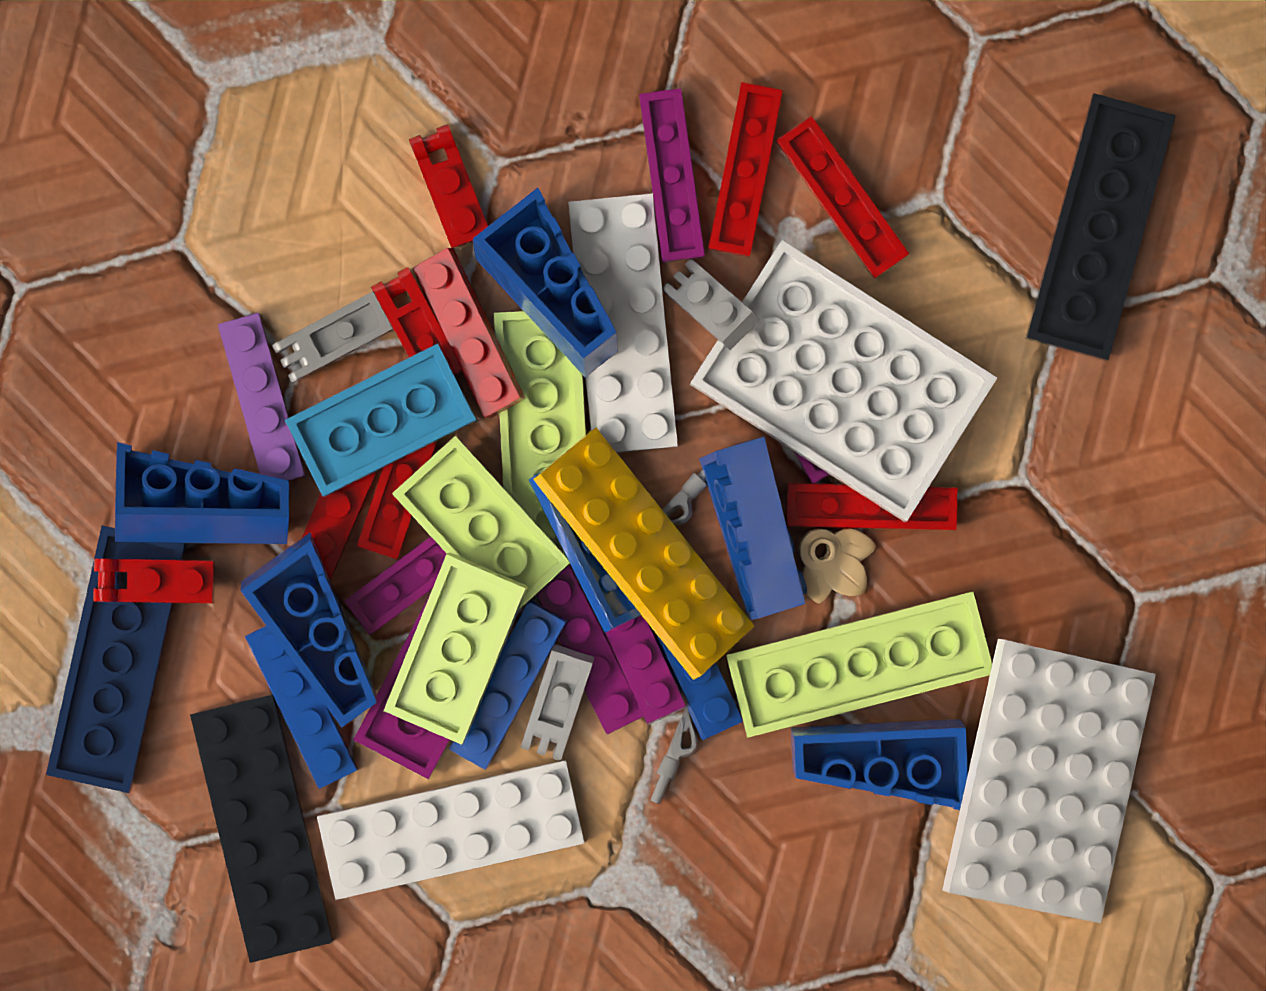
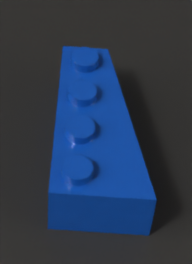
[473,187,618,378]
[699,437,807,620]
[115,442,289,544]
[240,532,377,727]
[791,719,967,810]

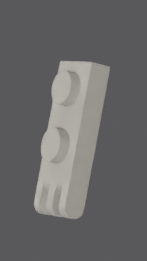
[662,259,760,350]
[272,292,394,383]
[521,644,595,761]

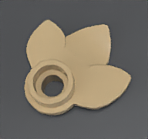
[798,528,876,604]

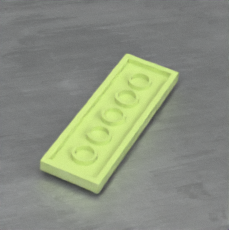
[494,311,586,557]
[726,591,992,738]

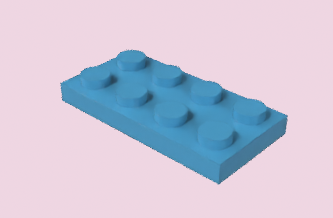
[285,344,477,497]

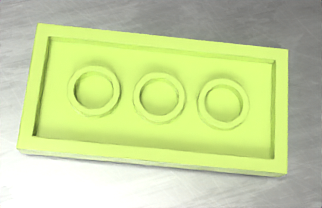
[392,436,570,609]
[384,552,528,745]

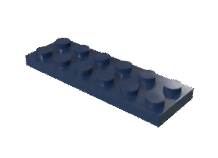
[46,525,187,793]

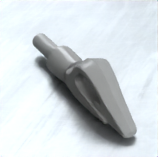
[663,470,707,526]
[650,707,698,804]

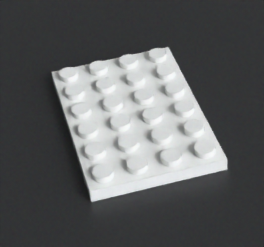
[690,240,997,522]
[942,639,1156,923]

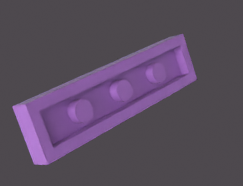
[218,313,306,481]

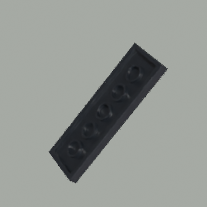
[1025,93,1176,361]
[190,694,334,963]

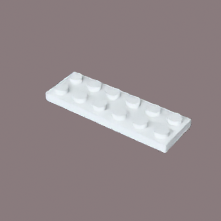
[568,193,678,453]
[317,760,585,900]

